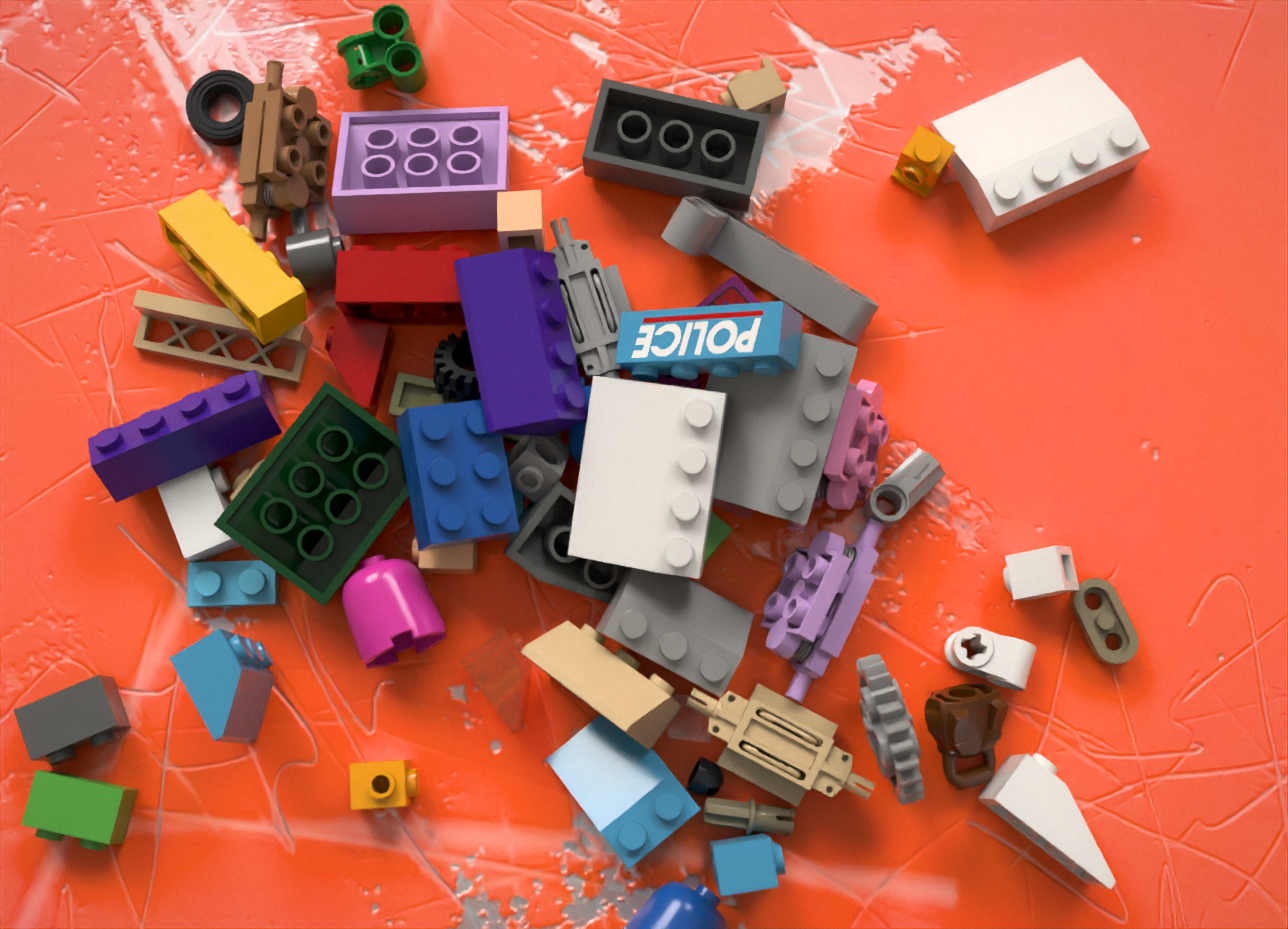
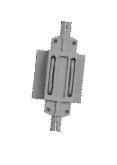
[549,217,632,379]

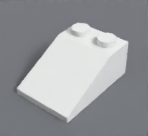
[977,753,1116,890]

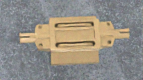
[686,683,875,807]

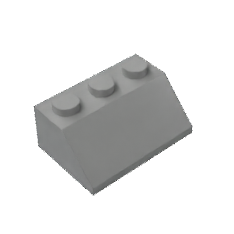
[595,567,754,697]

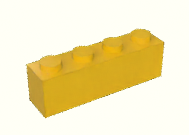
[158,188,307,345]

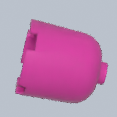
[341,555,447,669]

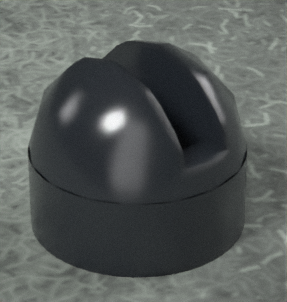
[686,756,724,797]

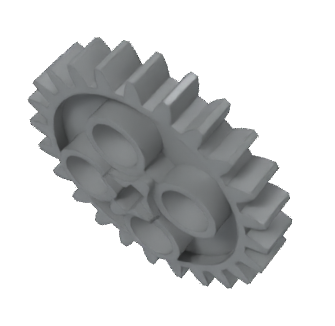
[856,653,925,806]

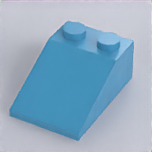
[546,714,701,869]

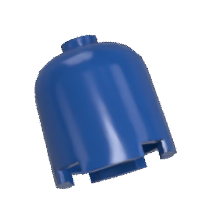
[622,882,728,929]

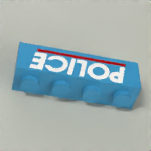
[615,301,803,381]

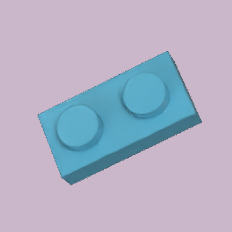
[187,560,279,608]

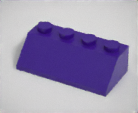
[453,248,588,436]
[88,369,282,503]

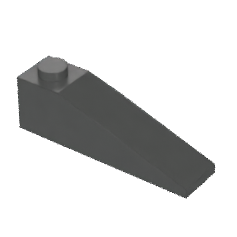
[503,481,629,603]

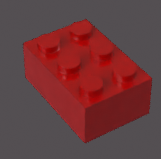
[335,245,472,326]

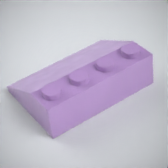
[331,106,511,235]

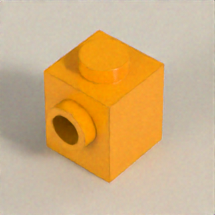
[349,760,420,810]

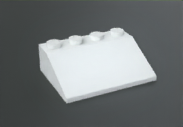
[930,57,1150,234]
[568,376,728,579]

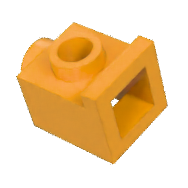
[890,125,956,199]

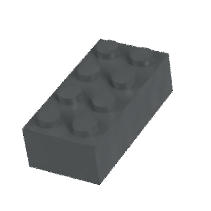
[582,78,770,213]

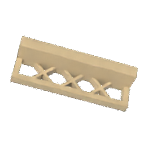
[132,289,313,385]

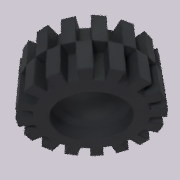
[433,330,481,403]

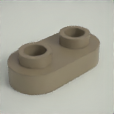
[1070,578,1139,665]

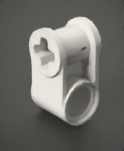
[944,626,1037,691]

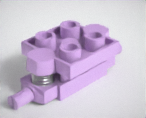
[760,518,885,703]

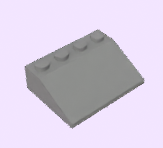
[705,332,858,525]

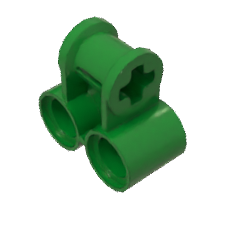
[336,4,428,94]

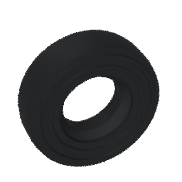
[186,70,254,146]

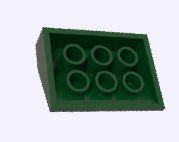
[213,381,409,606]

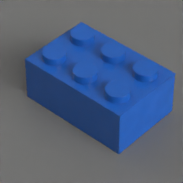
[396,400,520,552]

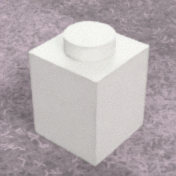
[1003,545,1080,600]

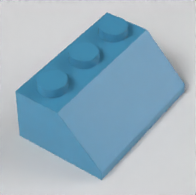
[169,628,275,744]

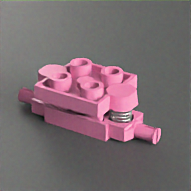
[786,379,889,533]

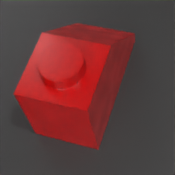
[325,314,396,417]

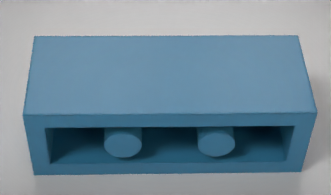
[709,833,785,896]

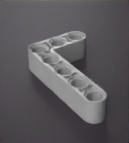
[661,197,880,343]

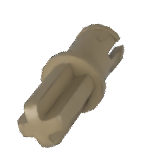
[703,797,795,837]

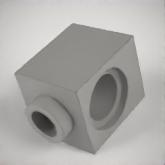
[507,435,570,503]

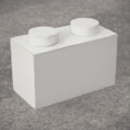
[157,463,241,562]

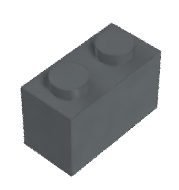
[14,675,131,766]

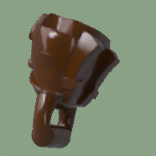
[924,683,1008,791]

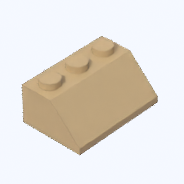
[521,620,681,751]

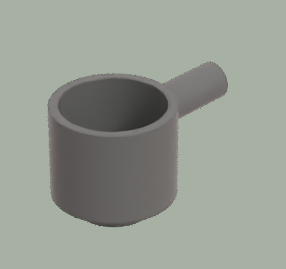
[286,207,345,290]

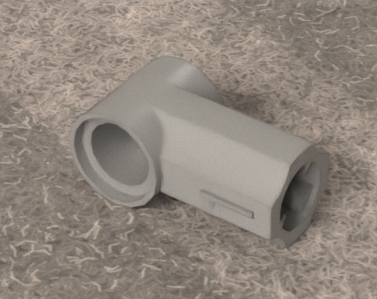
[862,448,946,530]

